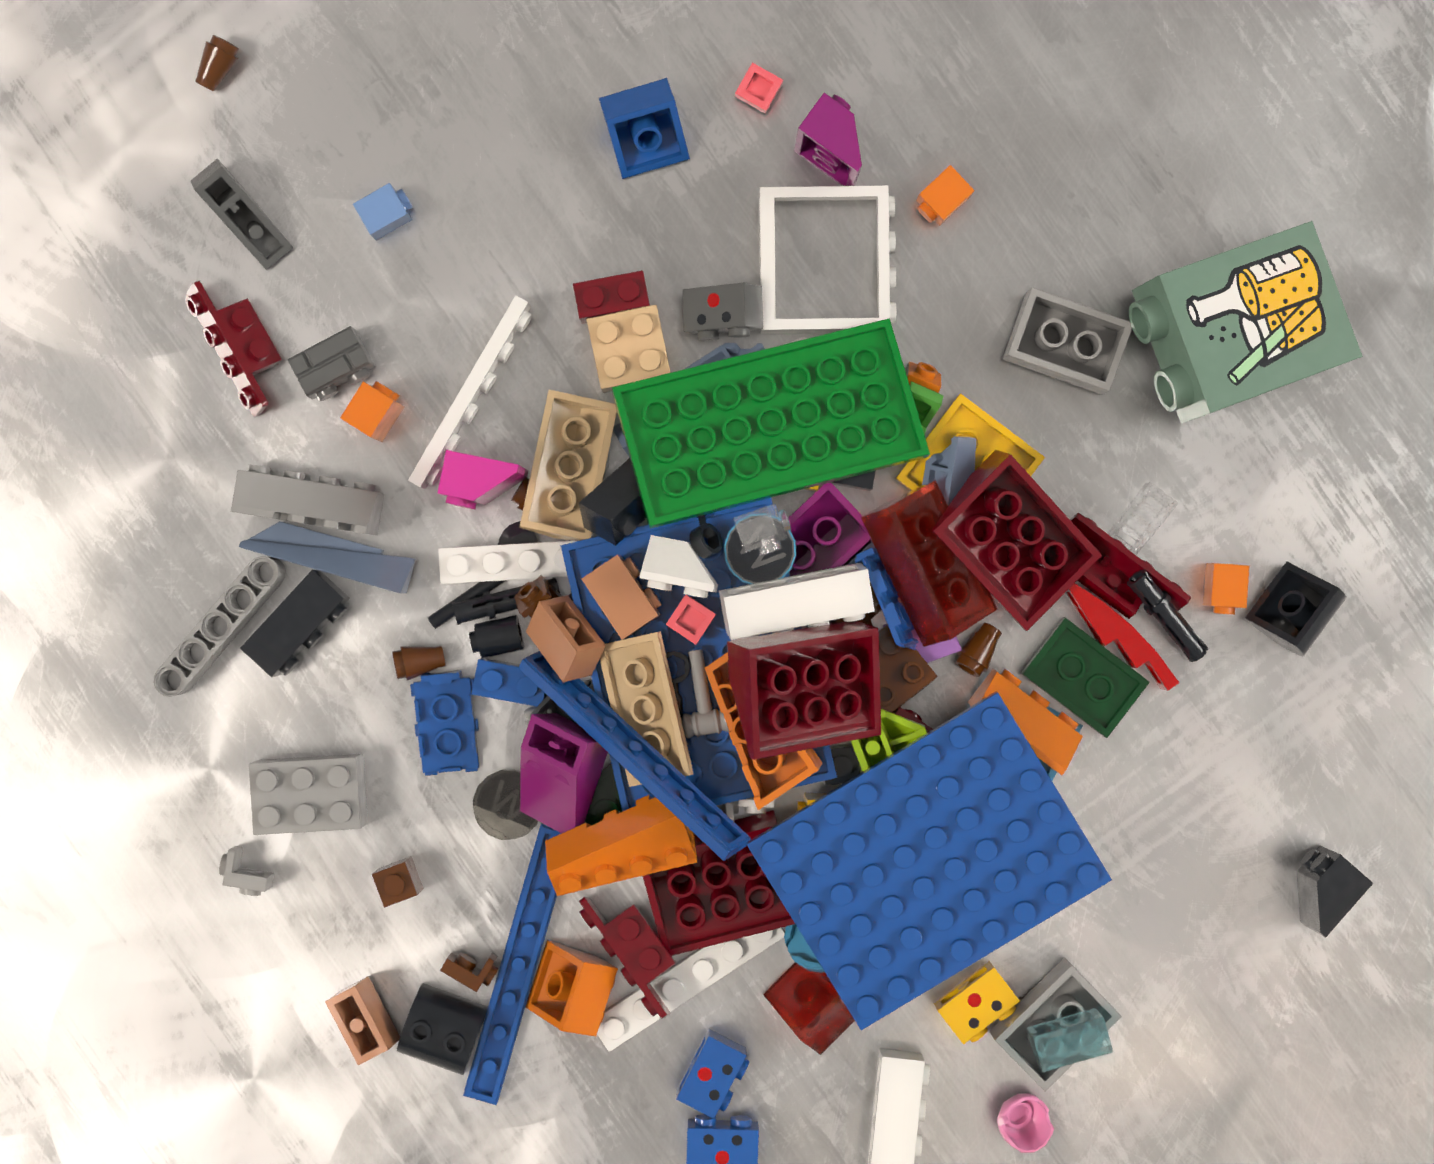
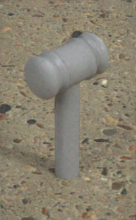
[681,650,729,738]

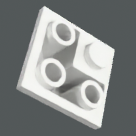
[640,535,718,598]

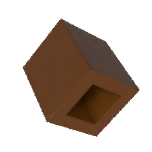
[372,856,424,908]

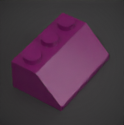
[794,92,862,186]
[783,482,878,576]

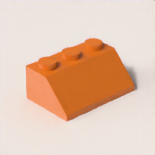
[968,669,1083,775]

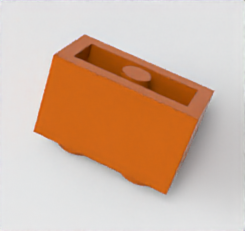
[340,381,404,442]

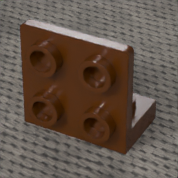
[879,624,938,713]

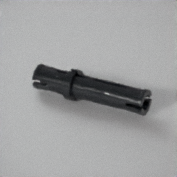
[1127,569,1208,662]
[452,577,560,625]

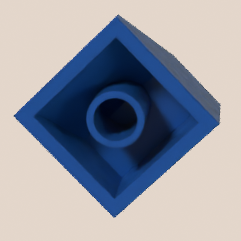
[599,78,690,179]

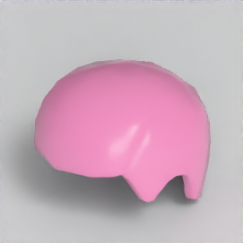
[997,1093,1054,1153]

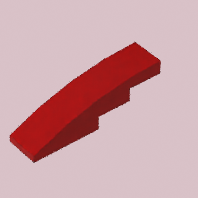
[1065,583,1179,691]

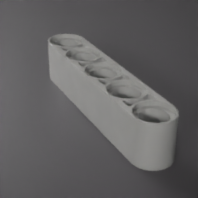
[153,556,286,697]

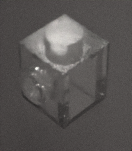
[733,504,791,556]

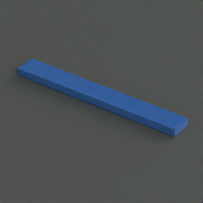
[519,651,751,861]
[463,823,562,1105]

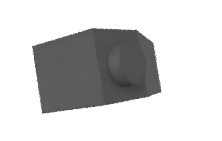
[191,158,293,270]

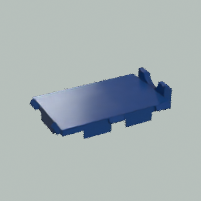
[855,547,919,651]
[410,670,479,776]

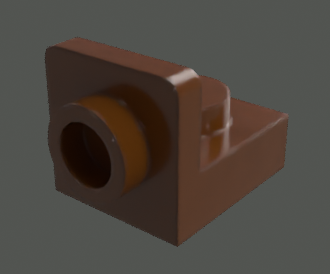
[514,575,562,618]
[440,952,499,992]

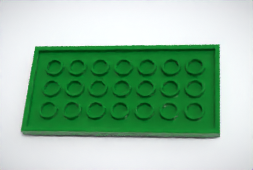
[612,318,930,529]

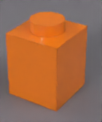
[916,165,975,226]
[1203,563,1250,615]

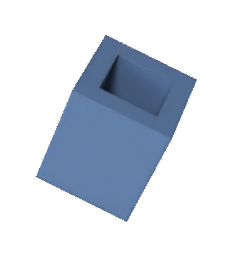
[353,183,413,241]

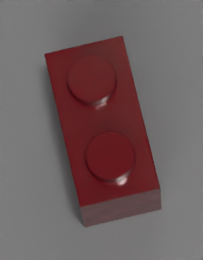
[573,270,650,324]

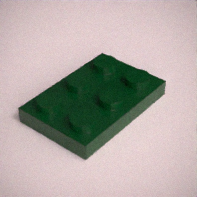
[1021,617,1150,738]

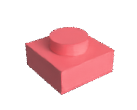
[735,62,783,114]
[666,594,717,645]

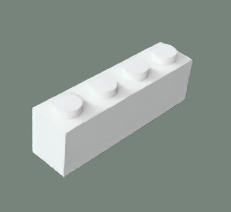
[719,563,875,640]
[867,1049,930,1164]

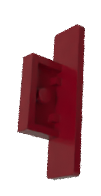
[186,281,282,417]
[1070,513,1191,619]
[579,897,676,1019]

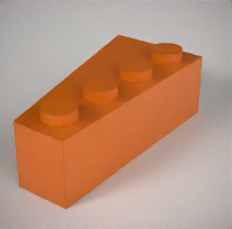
[705,652,823,810]
[545,795,697,896]

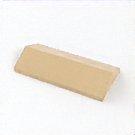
[520,390,617,541]
[600,631,694,787]

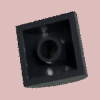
[1245,561,1347,656]
[397,983,488,1075]

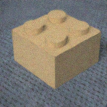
[586,305,671,393]

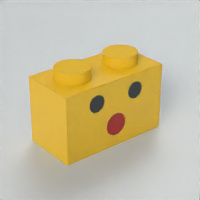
[934,961,1020,1045]

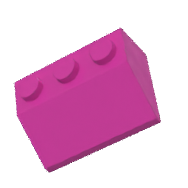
[437,450,528,510]

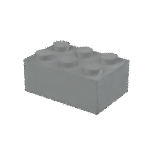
[1002,287,1132,395]
[249,754,368,835]
[989,958,1122,1092]

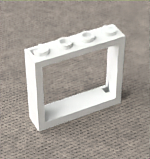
[759,185,897,334]

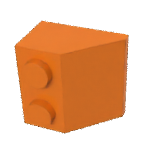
[525,940,618,1037]

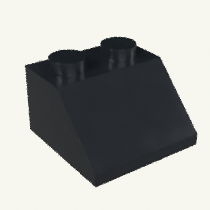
[1297,846,1373,938]

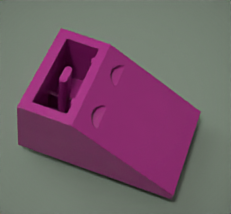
[520,713,608,833]

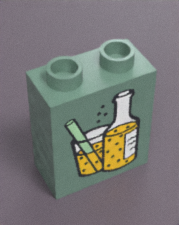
[1129,221,1363,424]

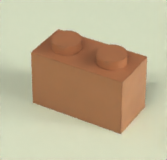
[581,554,662,640]
[526,595,606,682]
[325,976,400,1065]

